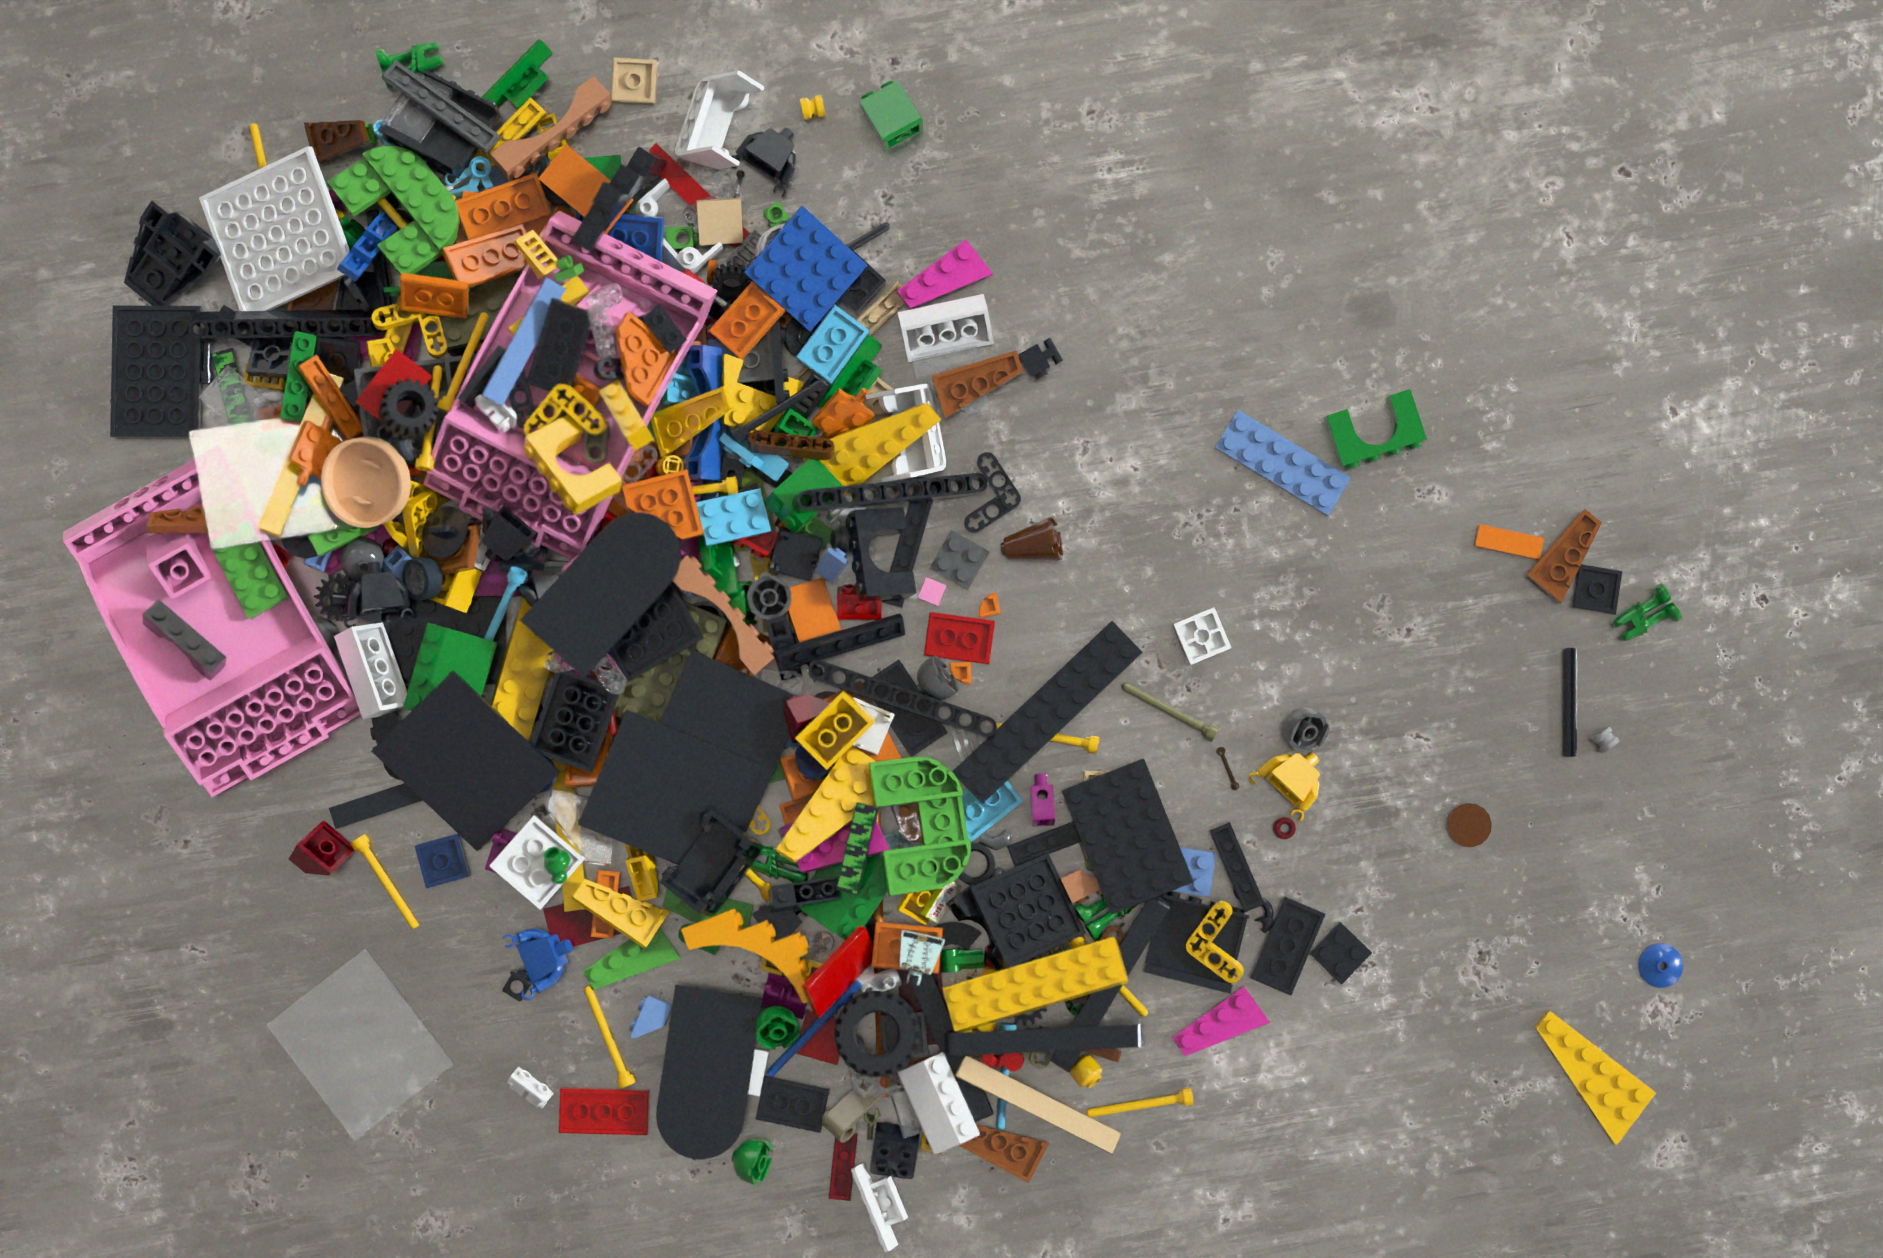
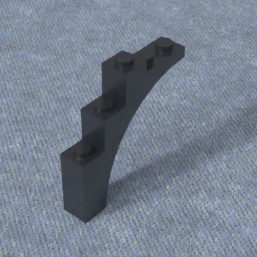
[572,146,667,252]

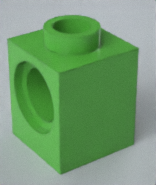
[666,226,699,252]

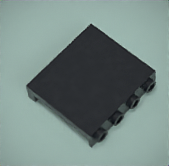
[381,69,501,179]
[1143,891,1250,994]

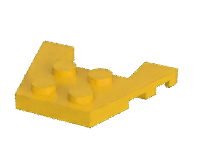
[722,354,804,434]

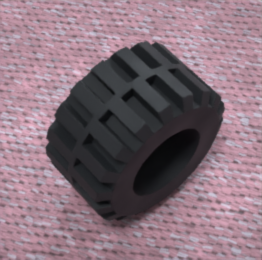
[379,378,439,440]

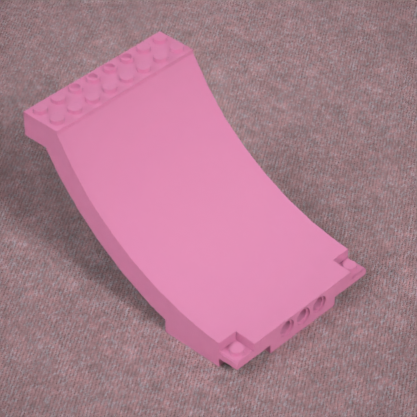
[423,211,718,560]
[63,445,361,798]

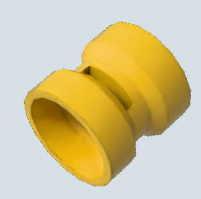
[800,95,825,120]
[656,455,684,476]

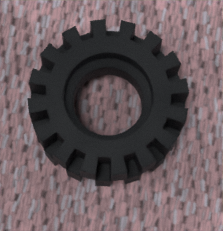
[712,262,752,304]

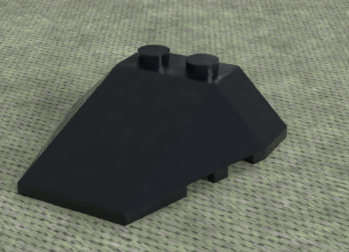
[124,200,221,306]

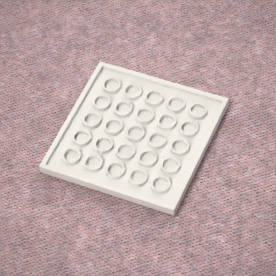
[199,146,350,311]

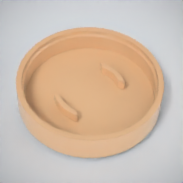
[321,437,411,528]

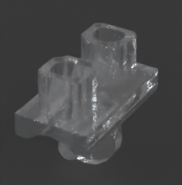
[800,931,835,960]

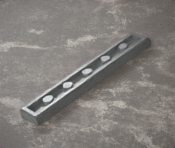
[382,60,501,154]

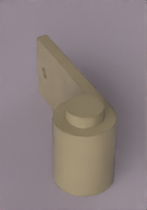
[822,1076,887,1143]

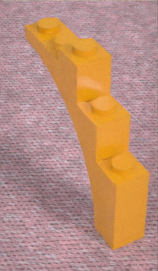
[681,908,808,1004]

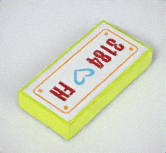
[920,881,962,924]

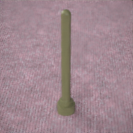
[1121,682,1220,742]

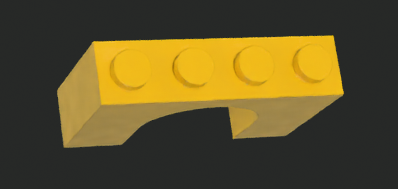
[523,414,622,515]

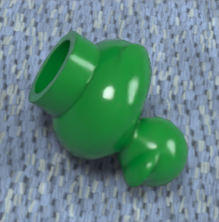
[544,847,571,884]

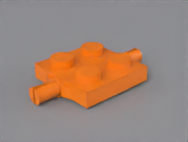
[812,388,874,439]
[287,416,343,486]

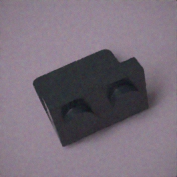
[870,1122,921,1179]

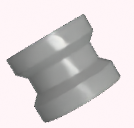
[1591,726,1620,753]

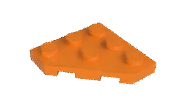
[615,311,679,407]
[622,469,704,540]

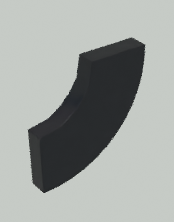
[933,922,982,950]

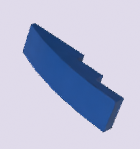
[337,210,398,282]

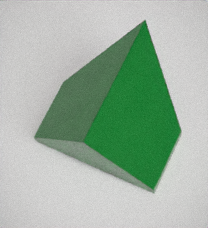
[769,408,818,447]

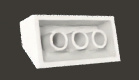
[898,294,994,362]
[334,622,407,719]
[897,1052,980,1155]

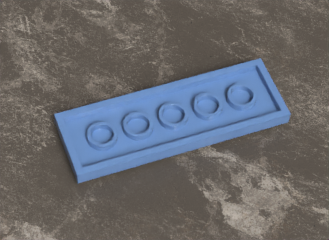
[1215,410,1351,516]

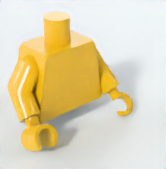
[1248,752,1320,822]

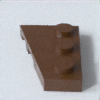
[304,120,369,165]

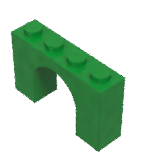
[1324,389,1427,470]

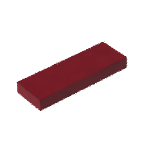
[828,1133,858,1201]

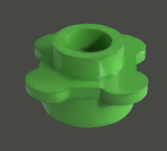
[763,202,789,227]

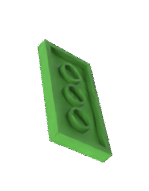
[209,521,290,620]

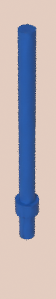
[766,980,862,1077]

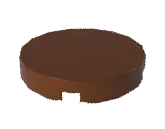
[1447,803,1492,847]

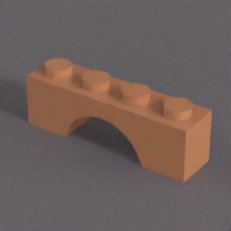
[1060,869,1102,904]

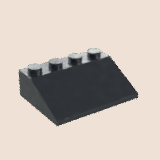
[531,663,621,773]

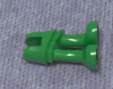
[375,42,443,89]
[1613,583,1683,641]
[750,845,809,883]
[1074,895,1137,942]

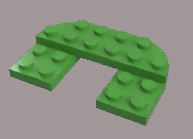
[327,146,460,276]
[868,757,971,896]

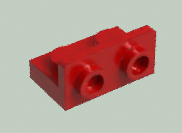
[731,529,778,559]
[837,584,882,620]

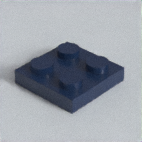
[414,834,470,889]

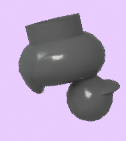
[830,525,851,554]

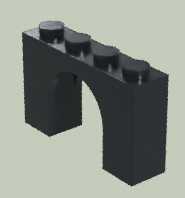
[845,507,916,601]

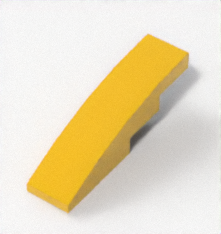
[624,843,659,901]

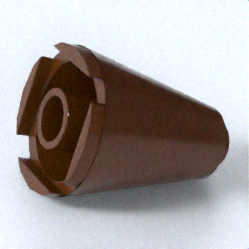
[1000,517,1063,561]

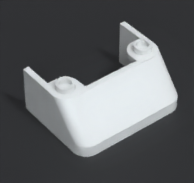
[675,70,764,169]
[629,179,724,275]
[866,384,946,482]

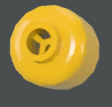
[1069,1054,1102,1088]

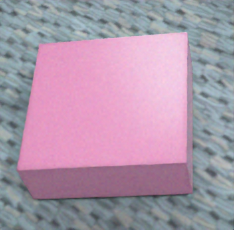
[918,577,946,606]

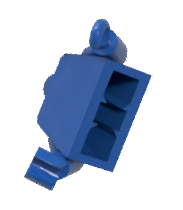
[502,928,573,1000]

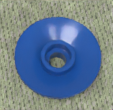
[1638,943,1683,988]

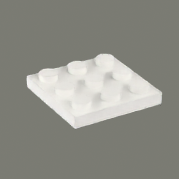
[489,815,585,909]

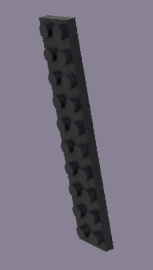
[952,621,1143,805]

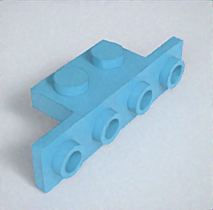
[719,426,789,481]

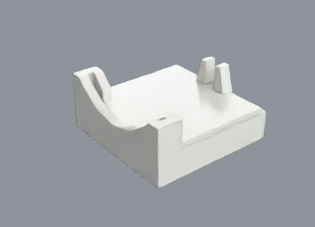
[1173,607,1231,666]
[853,697,895,755]

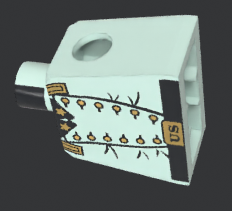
[900,930,945,985]

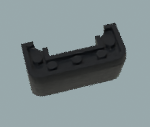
[659,810,763,917]

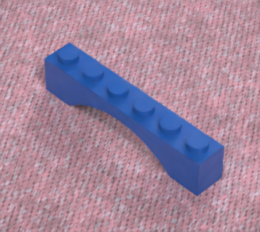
[685,345,722,482]

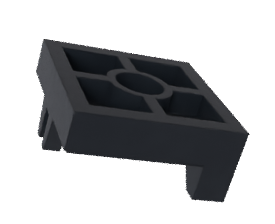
[840,250,886,315]
[246,337,293,382]
[767,526,823,581]

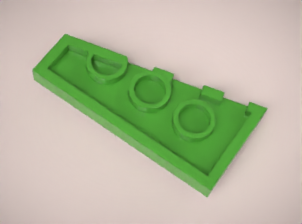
[662,889,754,929]
[582,927,681,990]

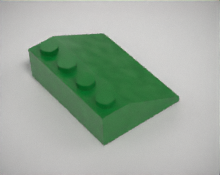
[403,623,497,711]
[799,853,888,940]

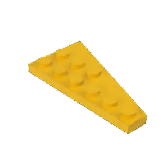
[800,402,941,497]
[776,746,876,863]
[1535,1010,1656,1146]

